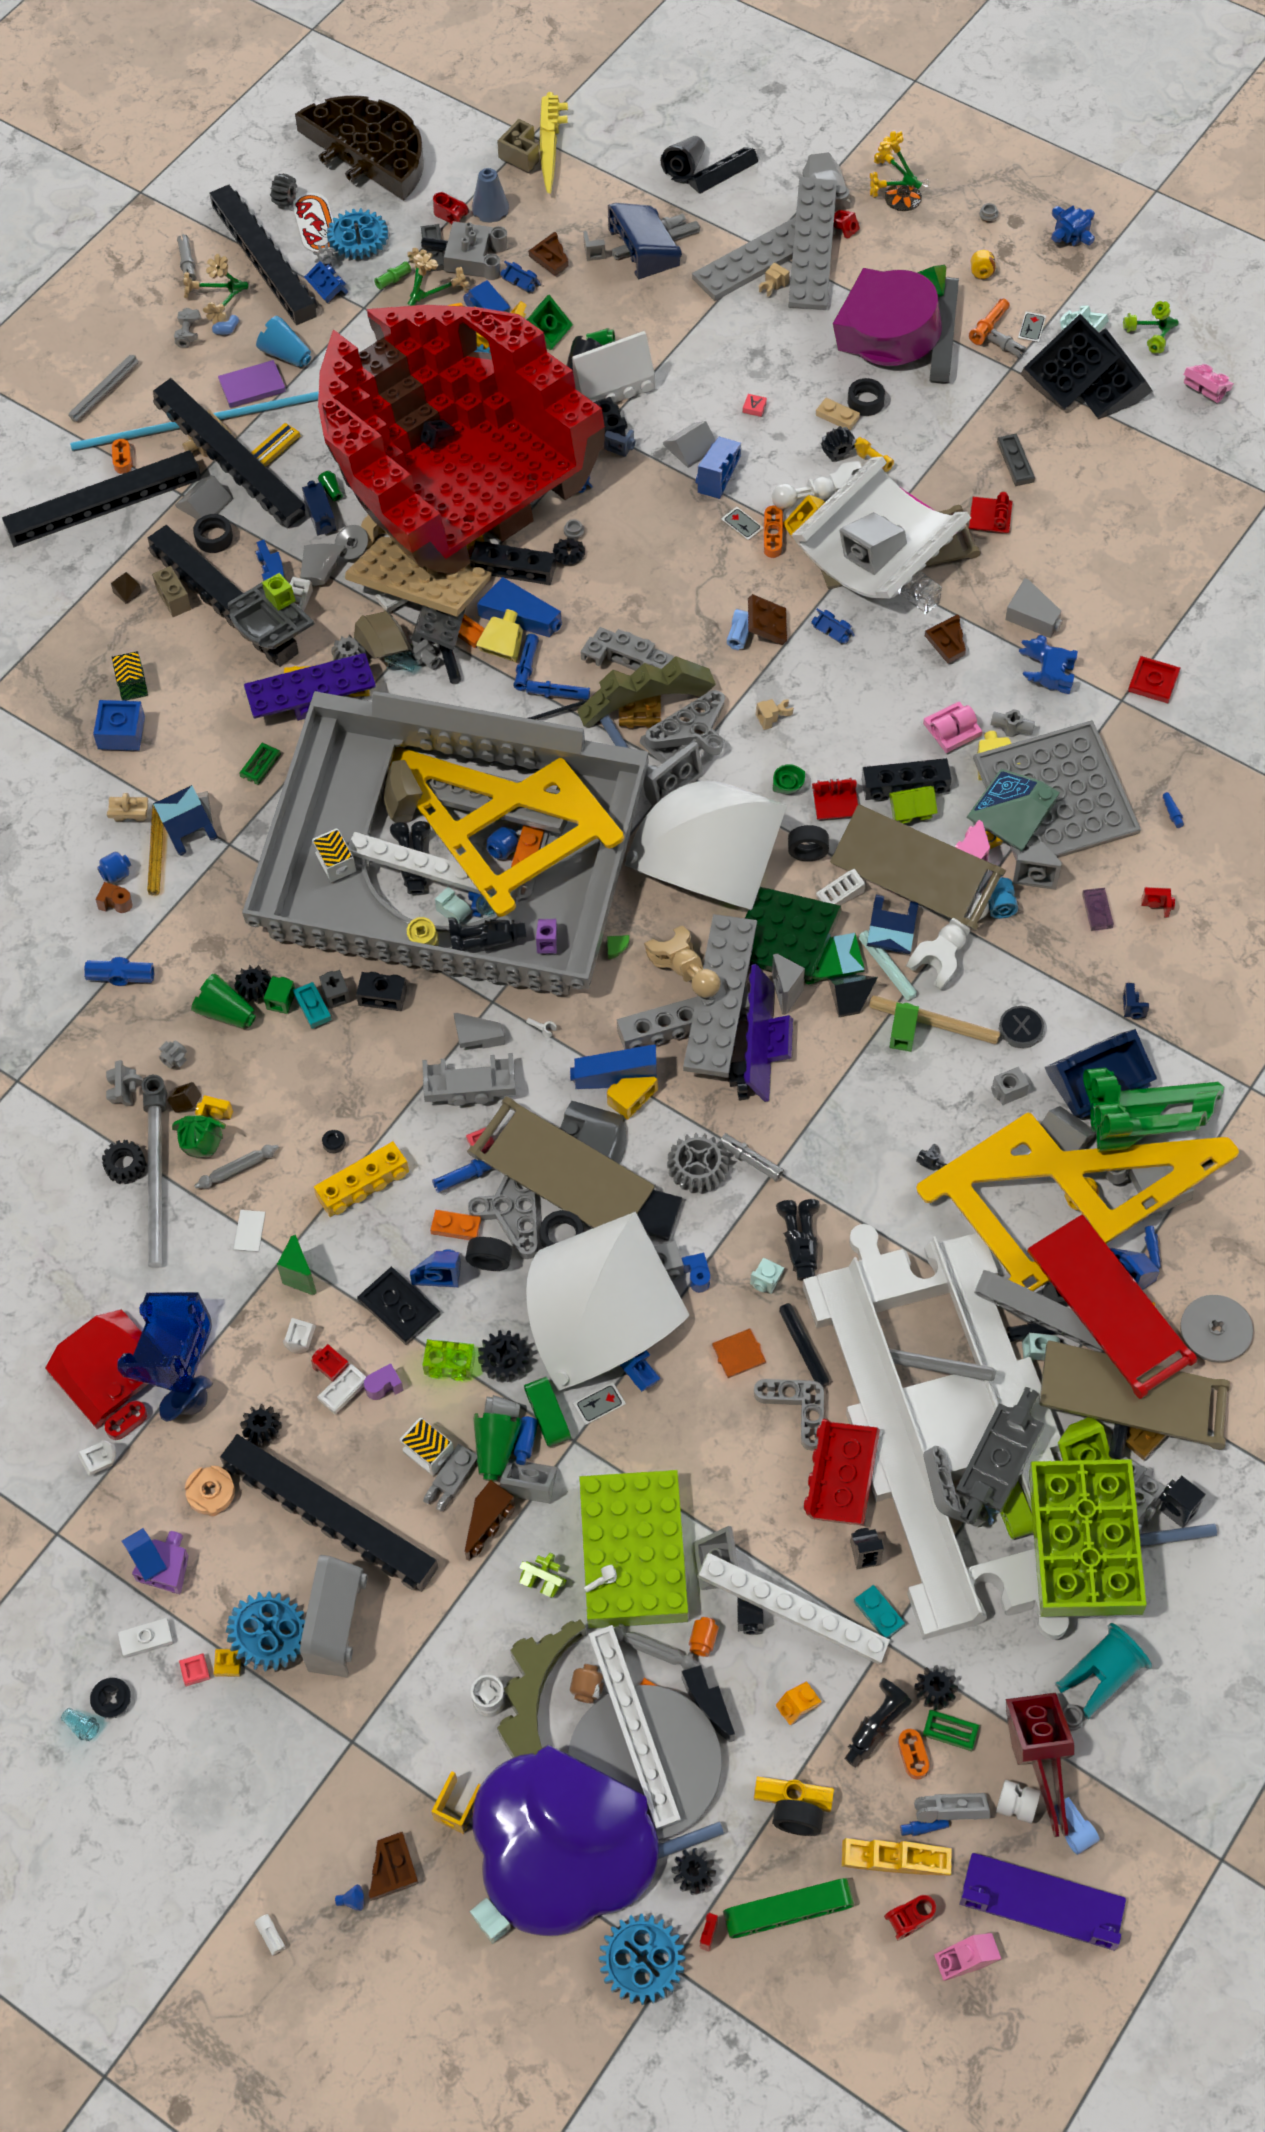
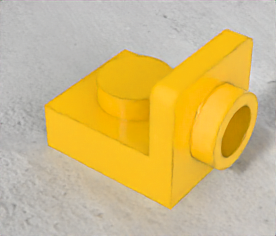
[195,1095,233,1119]

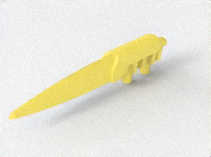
[540,92,568,194]

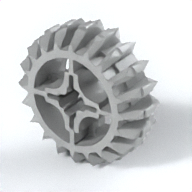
[667,1133,729,1193]

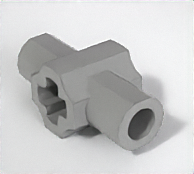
[407,635,440,669]
[990,709,1035,737]

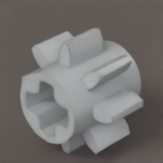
[313,243,337,266]
[159,1041,187,1068]

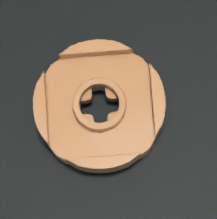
[185,1466,235,1516]

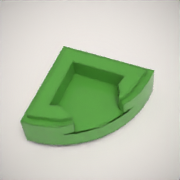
[607,935,629,959]

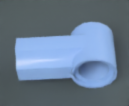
[727,609,749,650]
[1054,1797,1100,1855]

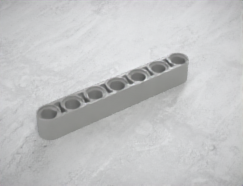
[974,1270,1105,1353]

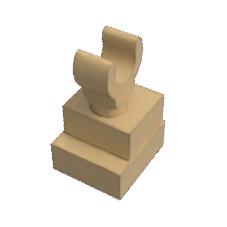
[759,263,789,297]
[755,699,794,730]

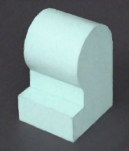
[435,887,471,923]
[1022,1333,1060,1362]
[469,1898,511,1944]

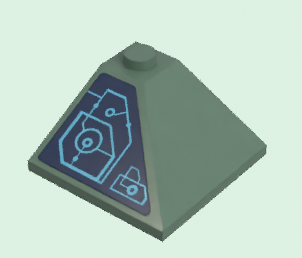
[967,769,1060,852]

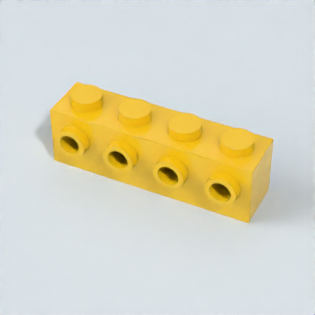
[313,1141,409,1217]

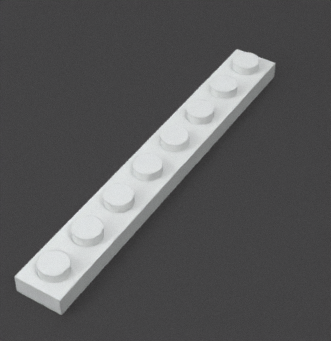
[348,832,516,897]
[697,1553,890,1665]
[589,1625,681,1830]

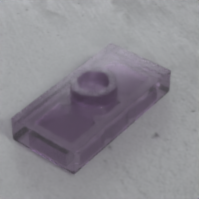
[1082,888,1114,931]

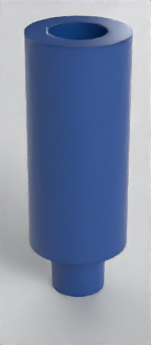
[514,1416,538,1465]

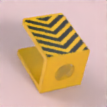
[431,1771,481,1834]

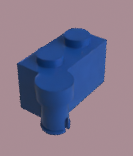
[463,280,510,313]

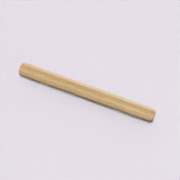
[869,995,1000,1044]

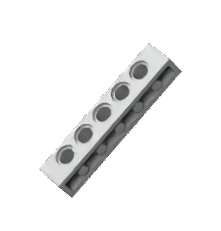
[617,986,750,1050]

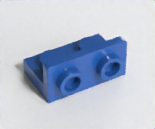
[304,261,348,303]

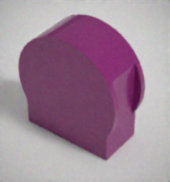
[833,268,942,366]

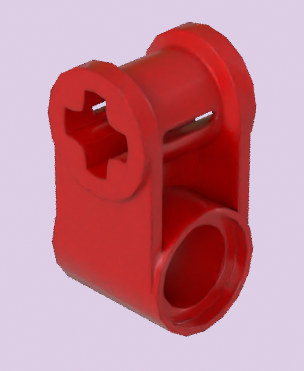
[433,192,469,225]
[884,1895,936,1941]

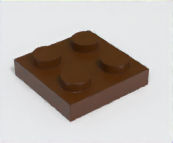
[748,594,787,645]

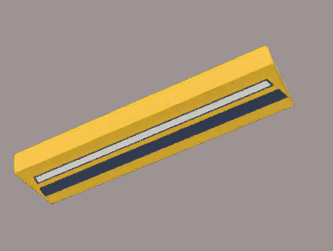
[251,423,300,467]

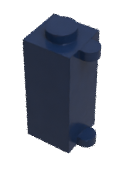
[302,480,337,536]

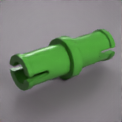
[374,261,412,289]

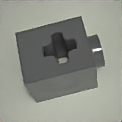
[319,970,350,1009]

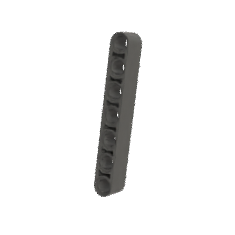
[929,277,959,382]

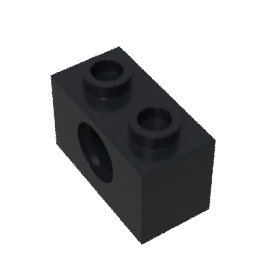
[356,972,407,1011]
[1159,1475,1206,1528]

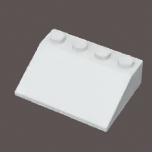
[572,331,655,403]

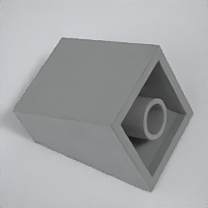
[839,512,907,575]

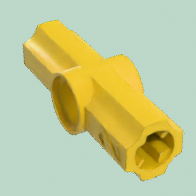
[754,1776,834,1812]

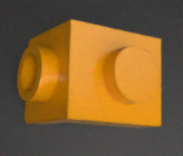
[776,1681,822,1725]

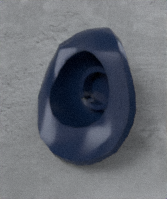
[159,1375,213,1422]

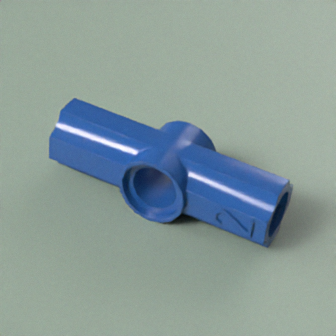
[84,957,154,986]

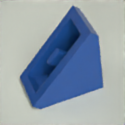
[122,1528,167,1582]

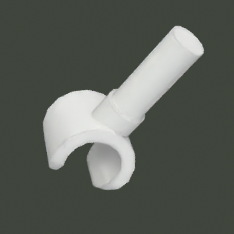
[526,1018,556,1038]
[584,1565,617,1593]

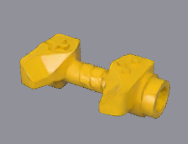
[854,437,894,472]

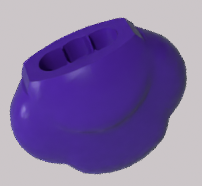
[472,1745,659,1936]

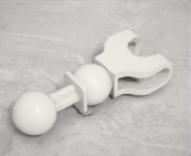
[772,461,863,510]
[906,893,989,990]

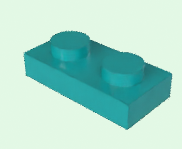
[293,982,332,1029]
[854,1584,905,1639]

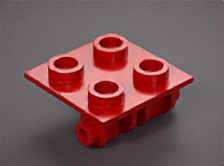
[969,492,1013,533]
[812,778,858,820]

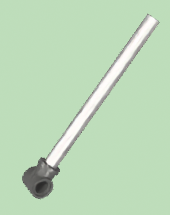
[141,1074,167,1268]

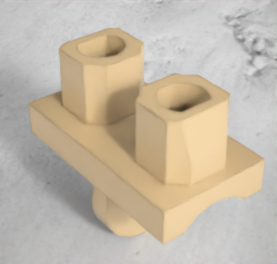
[107,793,149,822]

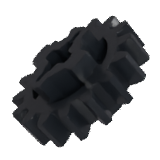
[478,1330,530,1382]

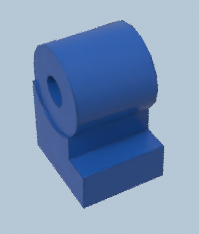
[681,1252,710,1293]

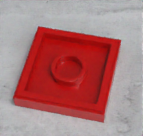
[1128,656,1181,704]

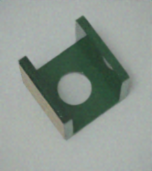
[112,651,148,701]

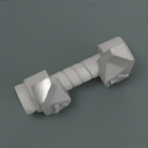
[174,308,201,348]

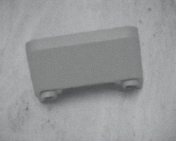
[300,1555,367,1677]

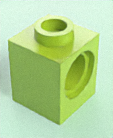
[262,573,296,611]

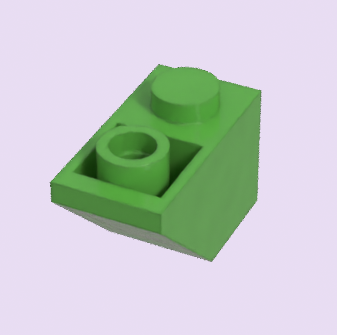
[889,1003,919,1052]

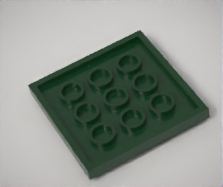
[745,887,842,981]

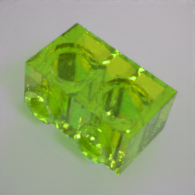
[422,1339,476,1381]

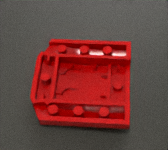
[45,1309,173,1430]

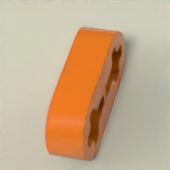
[112,439,132,474]
[898,1729,929,1780]

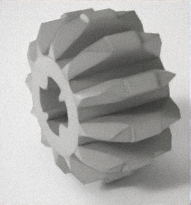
[331,635,367,661]

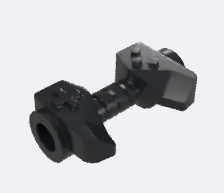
[916,1144,947,1170]

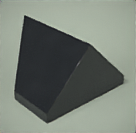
[828,974,878,1017]

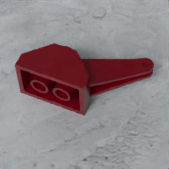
[1006,1692,1074,1837]

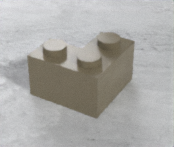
[497,119,539,172]

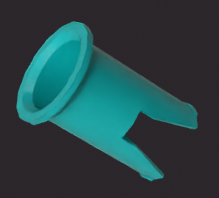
[1055,1623,1152,1719]

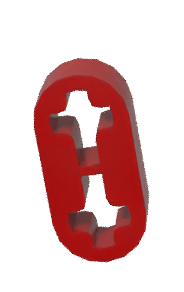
[104,1401,147,1440]

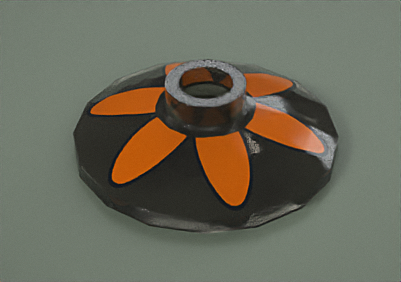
[885,185,922,211]

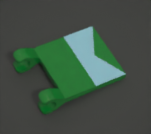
[805,933,865,985]

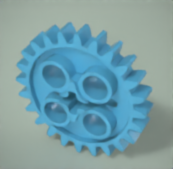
[327,208,388,259]
[226,1591,305,1671]
[599,1914,685,2005]

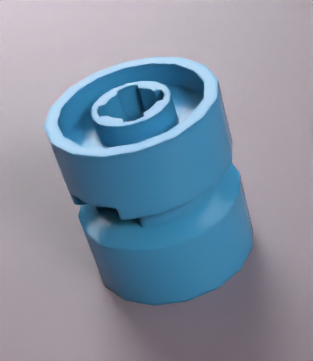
[985,877,1018,919]

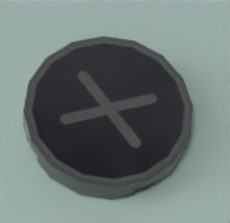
[998,1006,1044,1048]

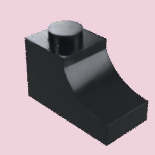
[850,1528,884,1570]

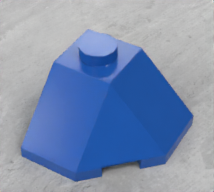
[1110,1248,1160,1290]
[410,1249,461,1288]

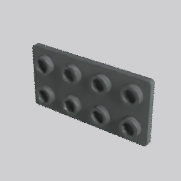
[411,606,466,650]

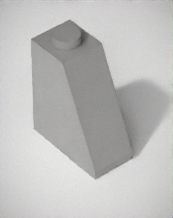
[1005,578,1062,638]

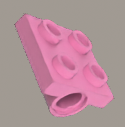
[1183,364,1234,403]
[923,701,982,753]

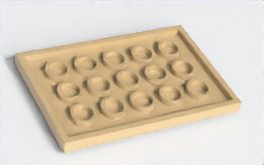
[345,536,492,617]

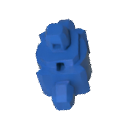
[1051,205,1095,246]

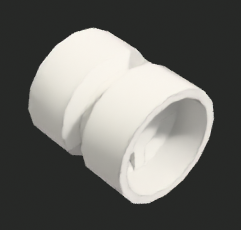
[470,1675,506,1717]
[996,1779,1041,1824]

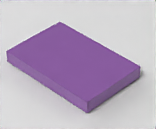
[218,360,286,408]

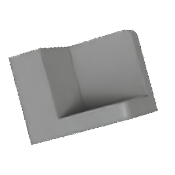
[583,231,606,261]

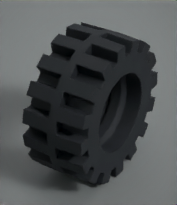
[102,1140,146,1184]

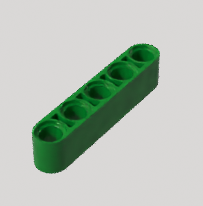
[723,1878,854,1939]

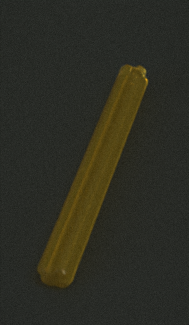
[147,802,164,896]

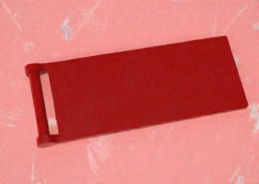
[1027,1215,1198,1399]

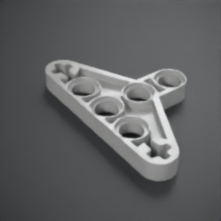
[644,690,725,755]
[468,1175,538,1259]

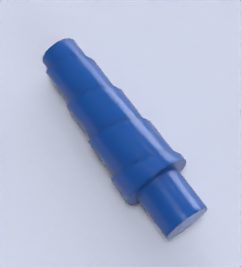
[1162,792,1184,828]
[1144,1226,1161,1269]
[900,1819,949,1836]

